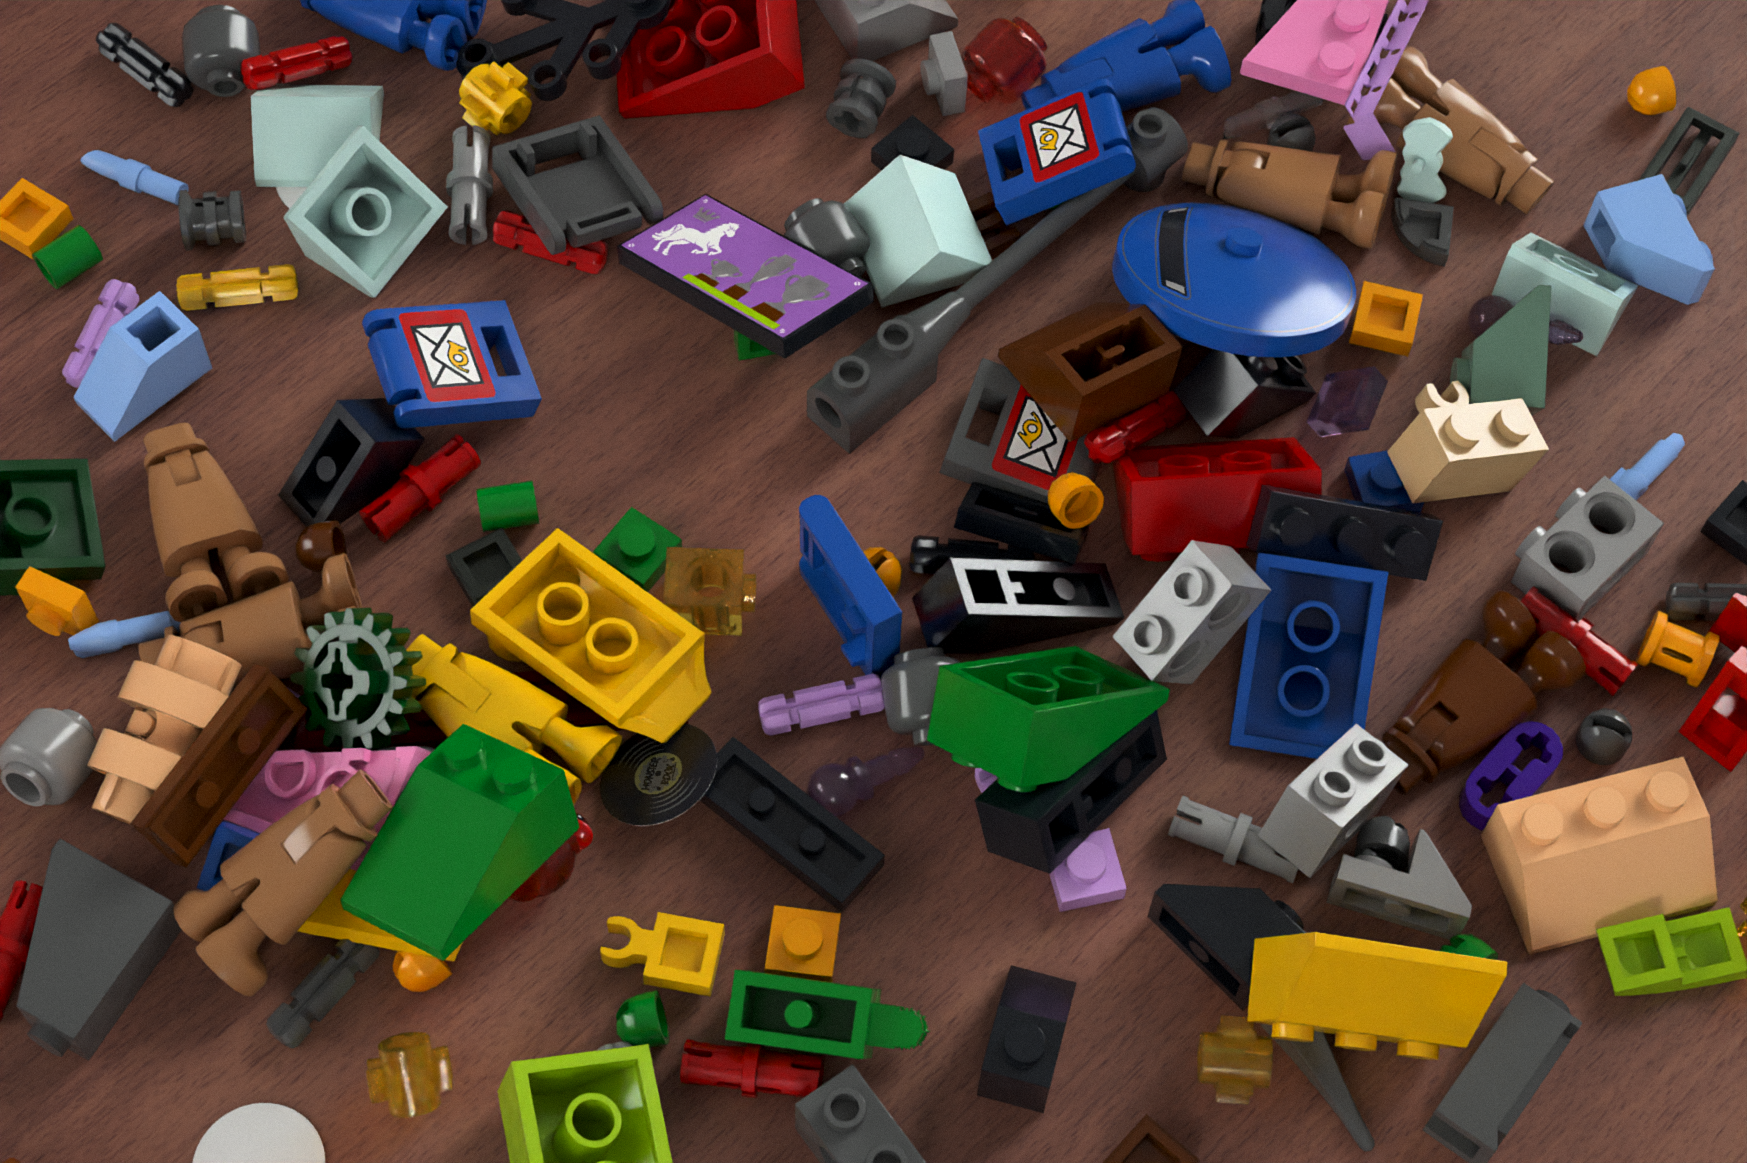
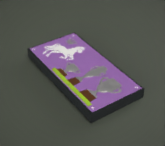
[617,193,874,359]

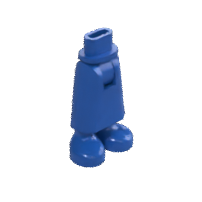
[300,0,487,71]
[1021,0,1232,112]

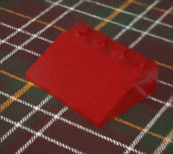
[613,0,805,119]

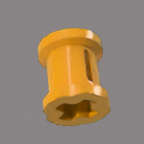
[1635,611,1720,688]

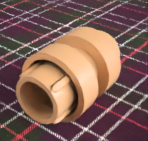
[87,635,242,825]

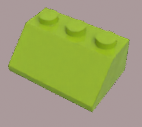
[497,1044,673,1163]

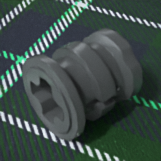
[826,58,896,138]
[178,190,246,251]

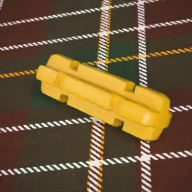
[176,264,299,311]

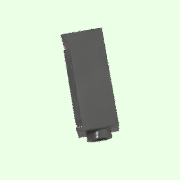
[1423,982,1582,1163]

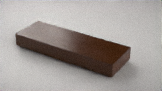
[130,664,308,868]

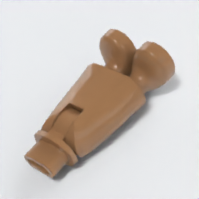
[1347,46,1555,215]
[1182,139,1398,249]
[143,423,289,622]
[139,553,363,686]
[173,769,393,997]

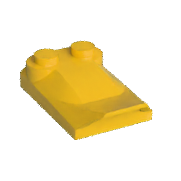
[470,528,712,743]

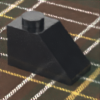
[278,398,425,527]
[1147,884,1306,1011]
[977,965,1077,1113]

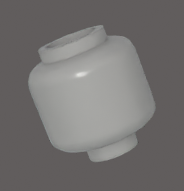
[0,708,97,806]

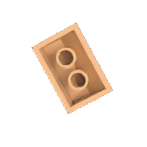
[1481,756,1718,955]

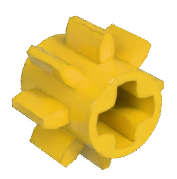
[459,61,532,135]

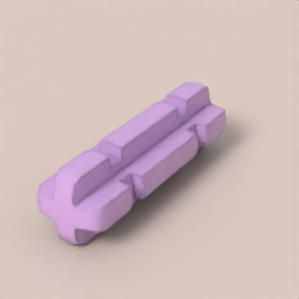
[62,279,139,388]
[758,674,885,736]

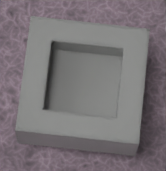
[920,31,968,116]

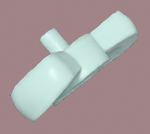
[1396,117,1453,203]

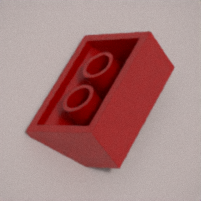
[1112,437,1322,562]

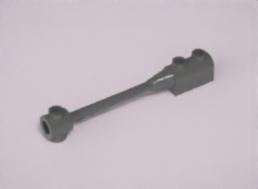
[807,107,1188,454]

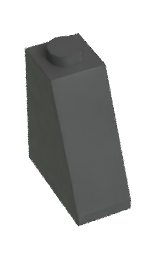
[16,839,182,1061]

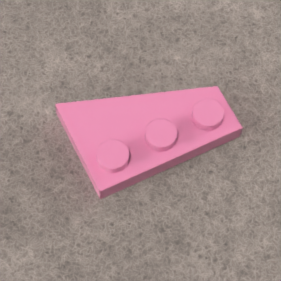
[1240,0,1389,107]
[224,746,431,871]

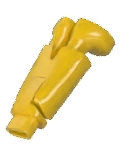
[406,634,622,805]

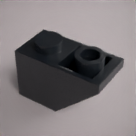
[1173,349,1317,439]

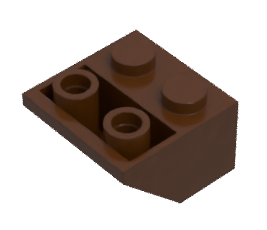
[998,302,1183,442]

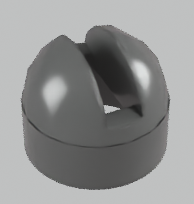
[1267,114,1316,151]
[1576,708,1632,765]
[1354,815,1410,871]

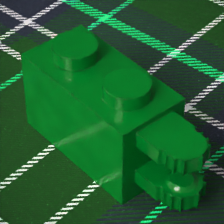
[725,969,930,1060]

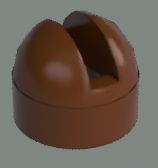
[296,520,347,572]

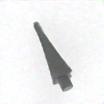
[1260,1024,1375,1152]

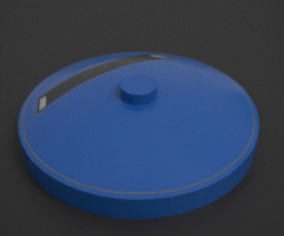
[1112,203,1356,357]

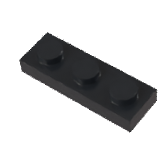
[1246,484,1443,581]
[700,737,885,913]

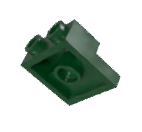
[0,459,106,596]

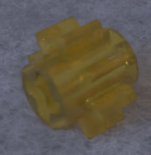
[1197,1015,1273,1105]
[365,1032,453,1118]

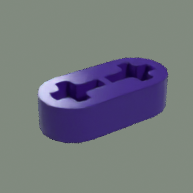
[1459,721,1563,830]

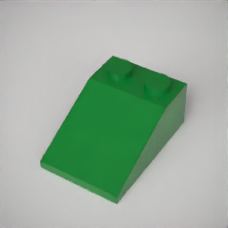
[927,646,1170,792]
[340,724,580,961]

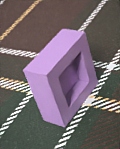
[1049,828,1127,912]

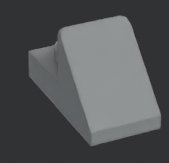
[1326,829,1472,940]

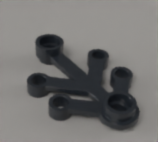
[456,0,671,101]

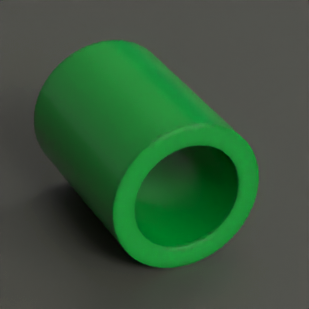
[32,225,103,290]
[476,480,540,532]

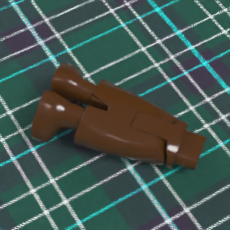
[1382,591,1586,795]

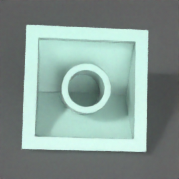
[251,84,384,187]
[283,125,448,298]
[844,155,992,307]
[1489,232,1638,356]

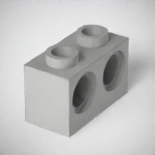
[1511,476,1664,621]
[1113,540,1271,684]

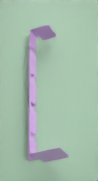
[1343,0,1429,161]

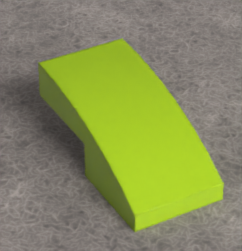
[1596,907,1747,996]

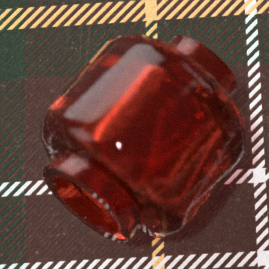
[962,17,1048,104]

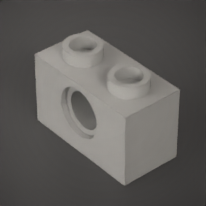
[1258,724,1408,878]

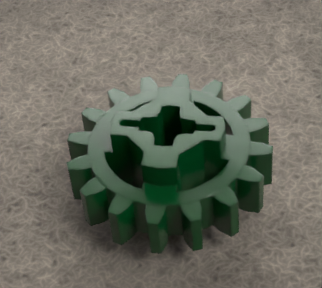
[291,608,426,750]

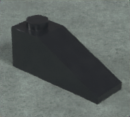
[912,558,1124,654]
[975,710,1167,874]

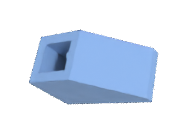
[1583,174,1715,305]
[74,291,212,442]

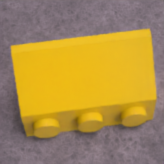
[1247,932,1508,1060]

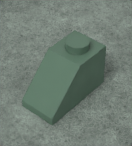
[1450,285,1551,416]

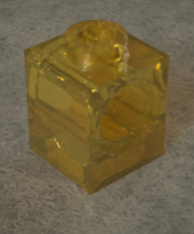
[663,547,757,636]

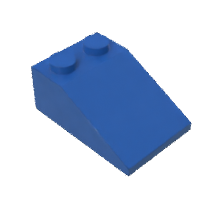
[1229,552,1389,759]

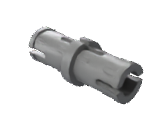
[446,126,493,245]
[1168,795,1298,884]

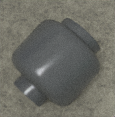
[181,5,261,97]
[784,198,870,277]
[881,647,960,746]

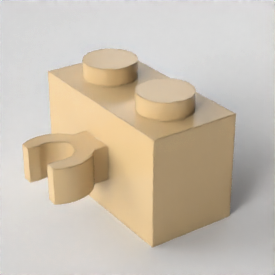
[1387,381,1549,504]

